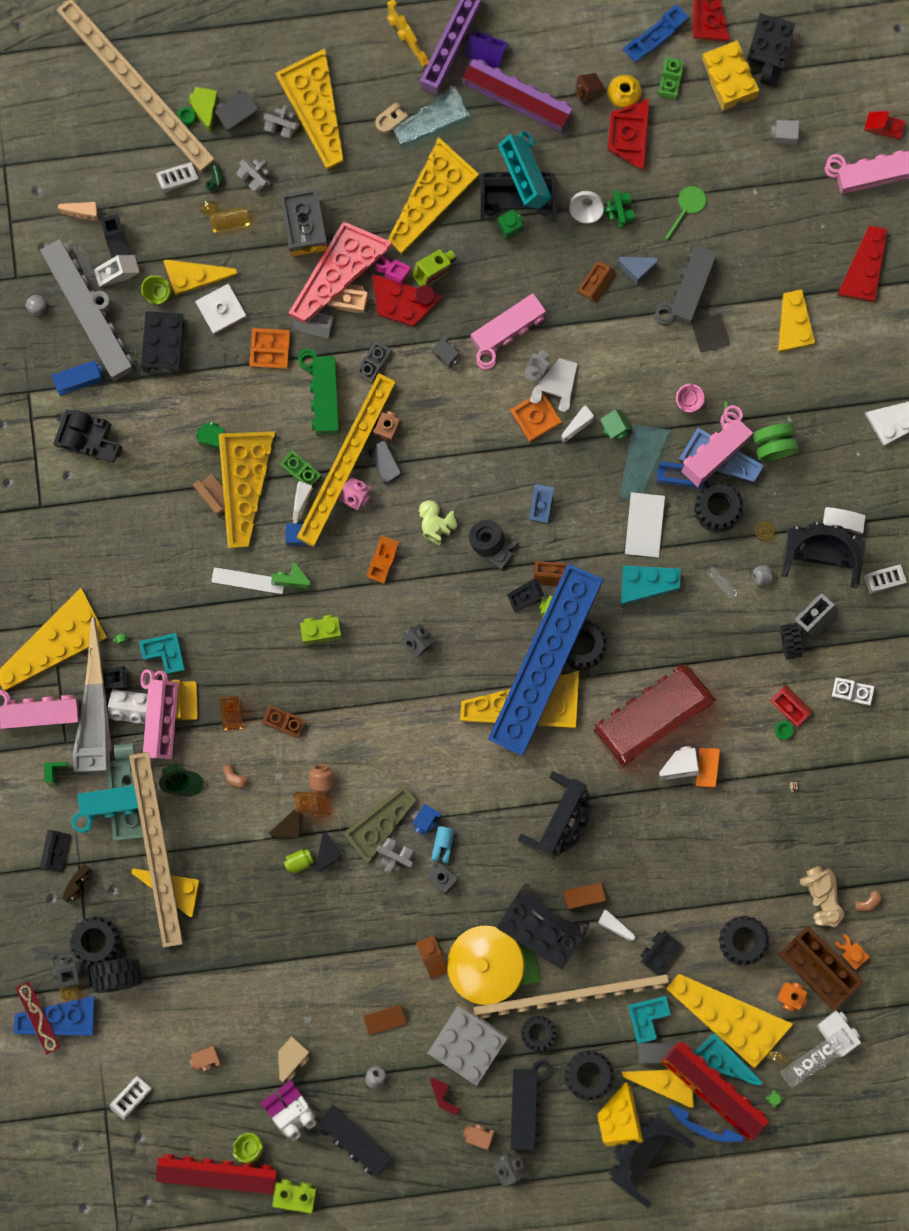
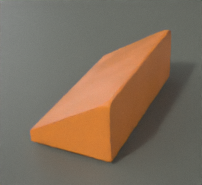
[695,748,720,789]

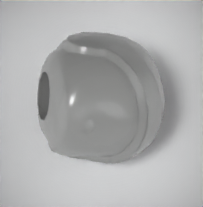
[25,295,47,316]
[752,565,774,586]
[365,1066,386,1089]

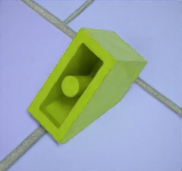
[189,87,218,132]

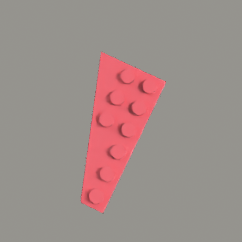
[289,221,393,323]

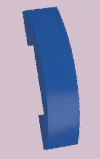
[623,4,689,63]
[668,1104,744,1142]

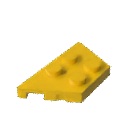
[597,1082,643,1147]

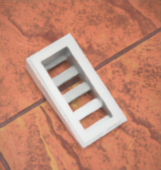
[156,162,198,194]
[561,405,594,443]
[293,481,312,524]
[864,564,907,594]
[598,910,635,941]
[110,1076,152,1120]

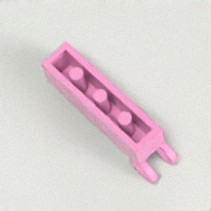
[825,150,909,194]
[471,293,546,370]
[681,405,753,487]
[141,670,178,759]
[0,690,80,729]

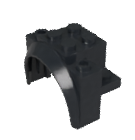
[781,522,866,589]
[609,1115,696,1209]

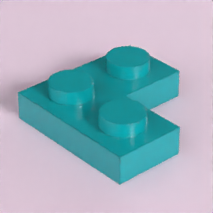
[139,633,185,675]
[628,996,671,1044]

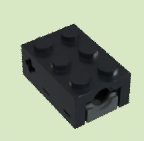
[141,311,185,374]

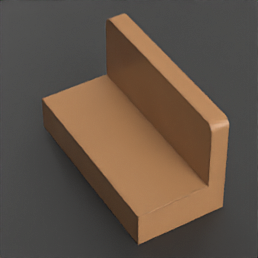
[193,475,225,517]

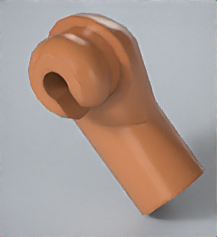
[222,764,248,788]
[855,891,882,911]

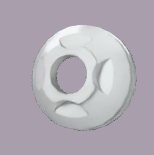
[569,191,604,223]

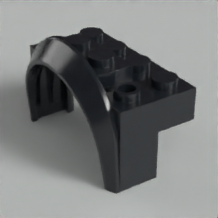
[518,771,590,860]
[496,884,590,970]

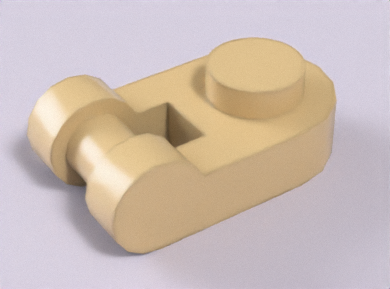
[375,102,409,134]

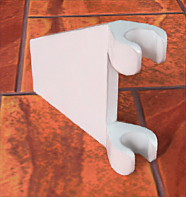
[530,358,577,412]

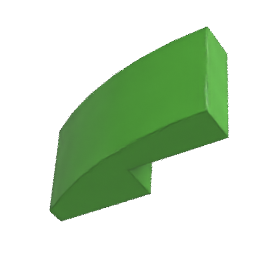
[658,57,684,100]
[279,450,321,486]

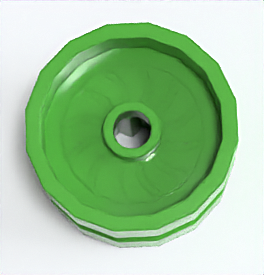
[752,423,799,461]

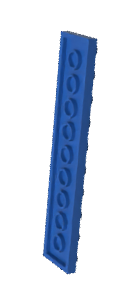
[488,564,604,756]

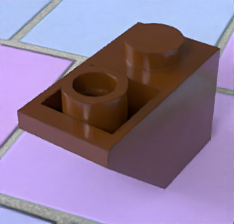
[575,73,605,105]

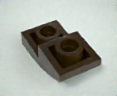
[62,864,91,902]

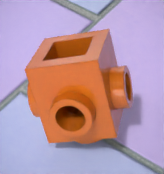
[776,982,808,1012]

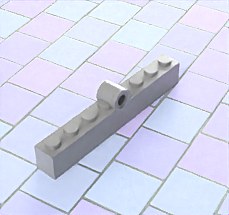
[40,239,134,382]

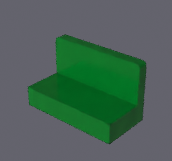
[44,762,72,786]

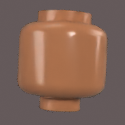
[308,764,334,794]

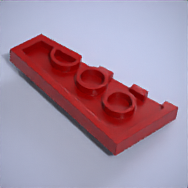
[692,0,730,42]
[837,226,887,302]

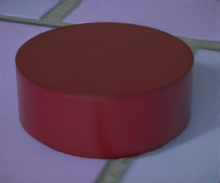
[415,285,434,305]

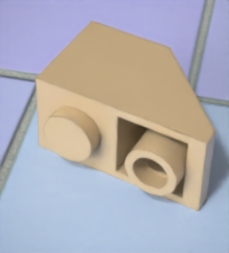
[278,1036,310,1082]

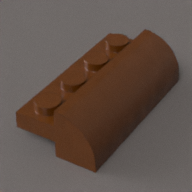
[778,925,863,1011]

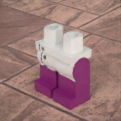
[261,1080,316,1141]

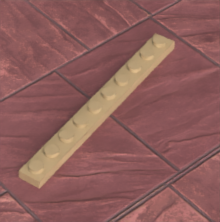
[129,752,183,947]
[473,975,669,1018]

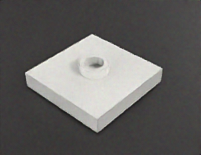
[195,284,246,335]

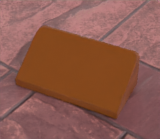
[577,261,616,303]
[533,561,573,586]
[563,883,606,910]
[363,1005,406,1035]

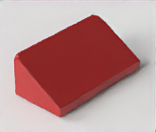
[770,685,813,728]

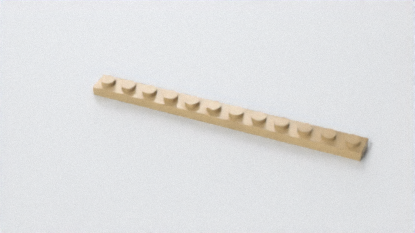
[57,0,215,172]

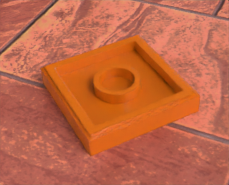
[510,392,562,442]

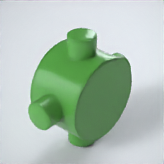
[113,633,129,644]
[766,1090,783,1108]

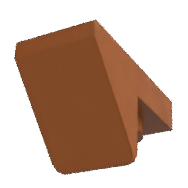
[416,935,448,979]

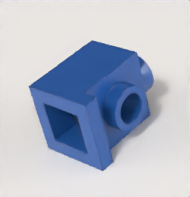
[412,804,441,836]

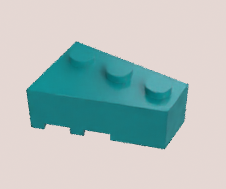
[620,566,681,607]

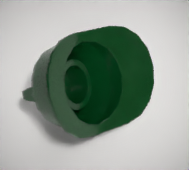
[159,764,204,796]

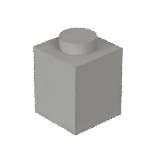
[771,120,799,145]

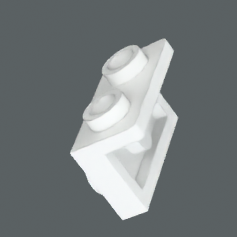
[108,689,148,724]

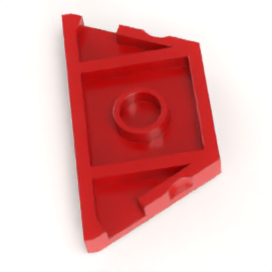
[607,99,649,170]
[372,274,442,327]

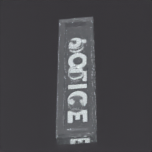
[780,1028,854,1089]

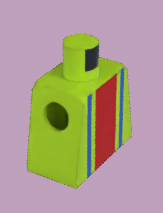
[412,249,456,286]

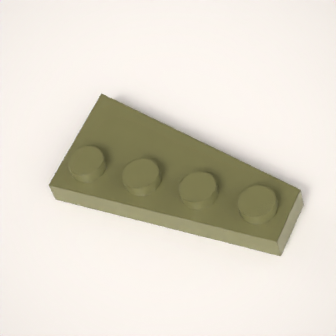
[343,785,416,864]

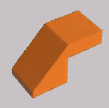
[367,535,399,583]

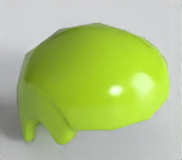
[141,276,171,305]
[233,1133,263,1163]

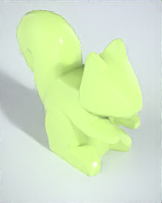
[418,500,457,545]

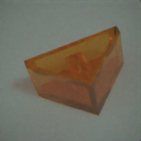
[219,696,242,730]

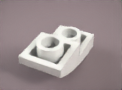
[823,507,866,535]
[832,677,875,706]

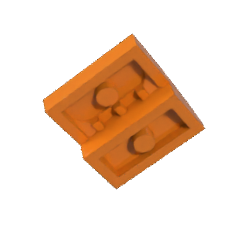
[250,328,290,368]

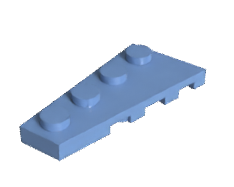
[678,428,764,483]

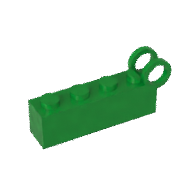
[298,349,339,436]

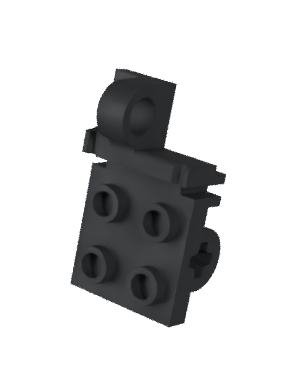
[747,13,796,87]
[53,409,123,463]

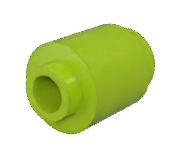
[284,849,313,874]

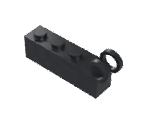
[510,1060,552,1150]
[304,1105,393,1176]

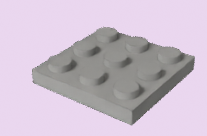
[428,1004,508,1086]

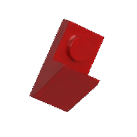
[864,111,905,140]

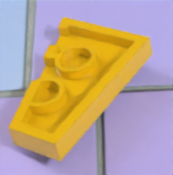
[778,290,815,353]

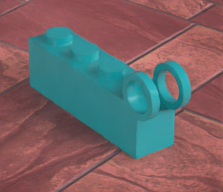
[498,131,552,209]
[71,783,160,833]

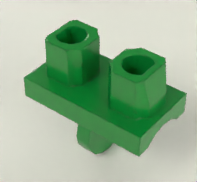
[603,190,635,228]

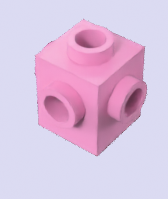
[338,476,371,510]

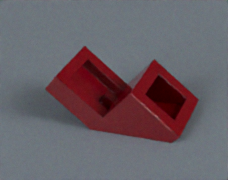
[430,1077,460,1116]

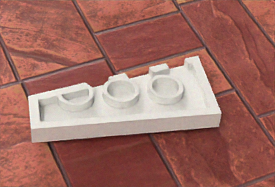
[865,402,909,446]

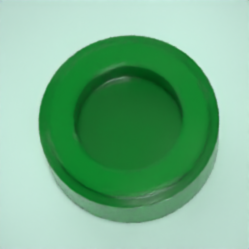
[177,106,196,126]
[774,721,794,740]

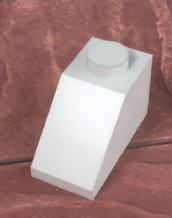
[94,255,139,287]
[659,746,700,781]

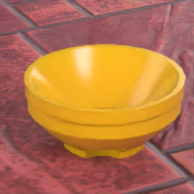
[608,75,642,109]

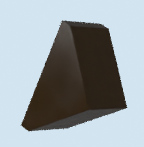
[269,807,301,838]

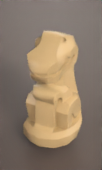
[800,866,844,927]

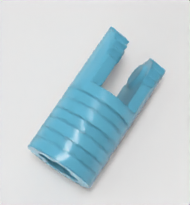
[431,826,455,864]

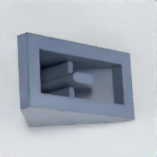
[618,257,657,284]

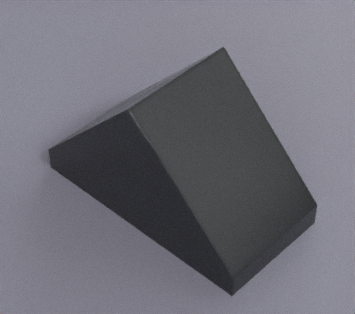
[102,666,129,690]
[315,832,343,872]

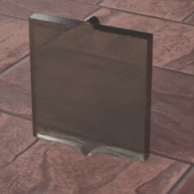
[691,314,730,353]

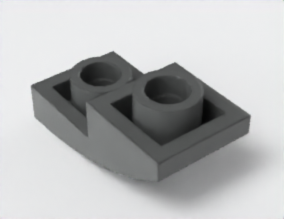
[355,340,392,382]
[638,1043,674,1065]

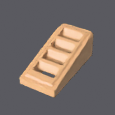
[58,202,99,221]

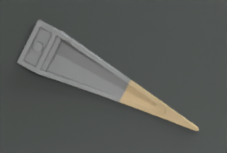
[73,617,112,772]

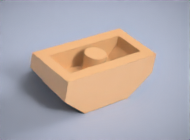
[327,284,368,313]

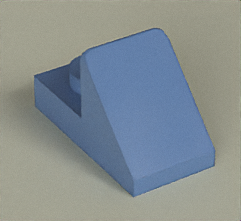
[529,484,554,523]

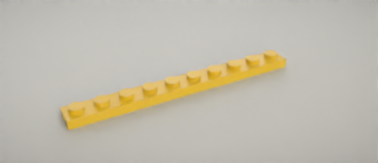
[296,373,395,547]

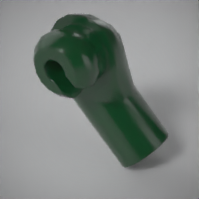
[205,164,223,192]

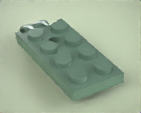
[107,743,144,841]

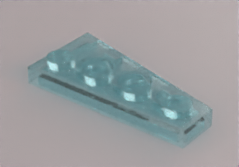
[393,86,469,147]
[620,424,670,500]

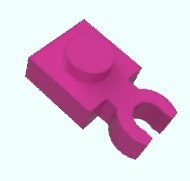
[376,256,411,285]

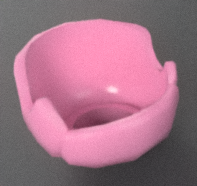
[676,384,705,413]

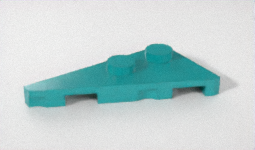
[693,1032,763,1086]

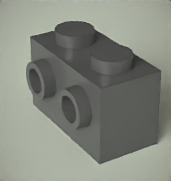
[214,90,258,131]
[794,593,839,639]

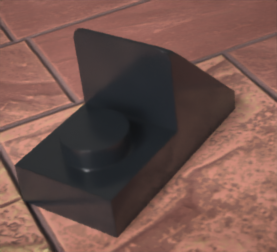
[507,579,544,612]

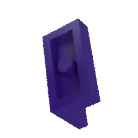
[464,30,509,68]

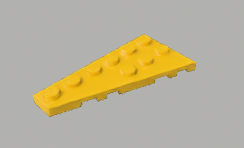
[388,137,479,255]
[460,670,579,729]

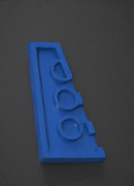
[14,996,95,1036]

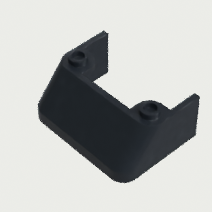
[480,172,557,221]

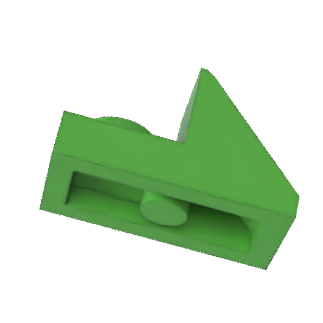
[271,561,310,589]

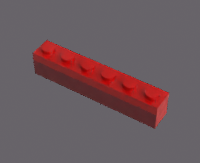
[660,1042,769,1141]
[155,1154,278,1195]

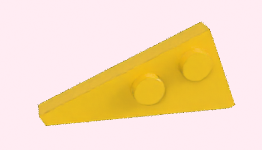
[387,0,429,68]
[164,260,238,296]
[131,868,200,917]
[622,1070,693,1108]

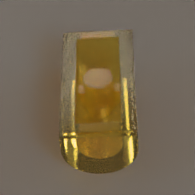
[209,206,250,232]

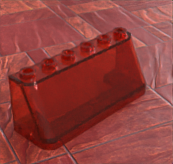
[593,664,716,769]

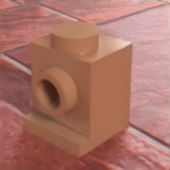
[374,411,400,443]
[189,1046,221,1072]
[463,1124,494,1150]

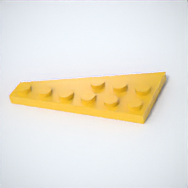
[275,49,343,170]
[219,431,275,548]
[0,588,107,691]
[666,974,793,1068]

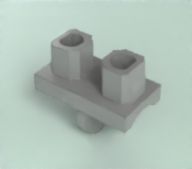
[263,105,299,138]
[236,159,272,192]
[524,350,551,382]
[376,838,414,873]

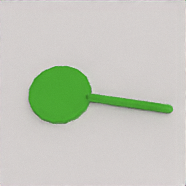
[665,186,706,240]

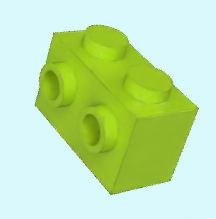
[300,615,342,645]
[272,1179,316,1213]

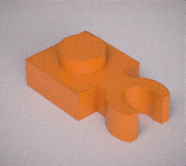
[835,934,869,970]

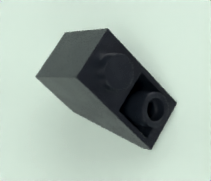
[100,214,130,258]

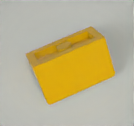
[172,680,198,721]

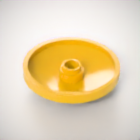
[447,926,525,1005]

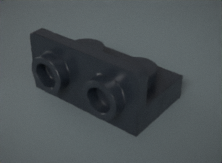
[640,930,682,976]

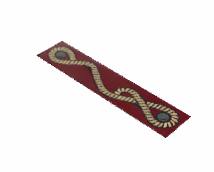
[15,981,60,1055]

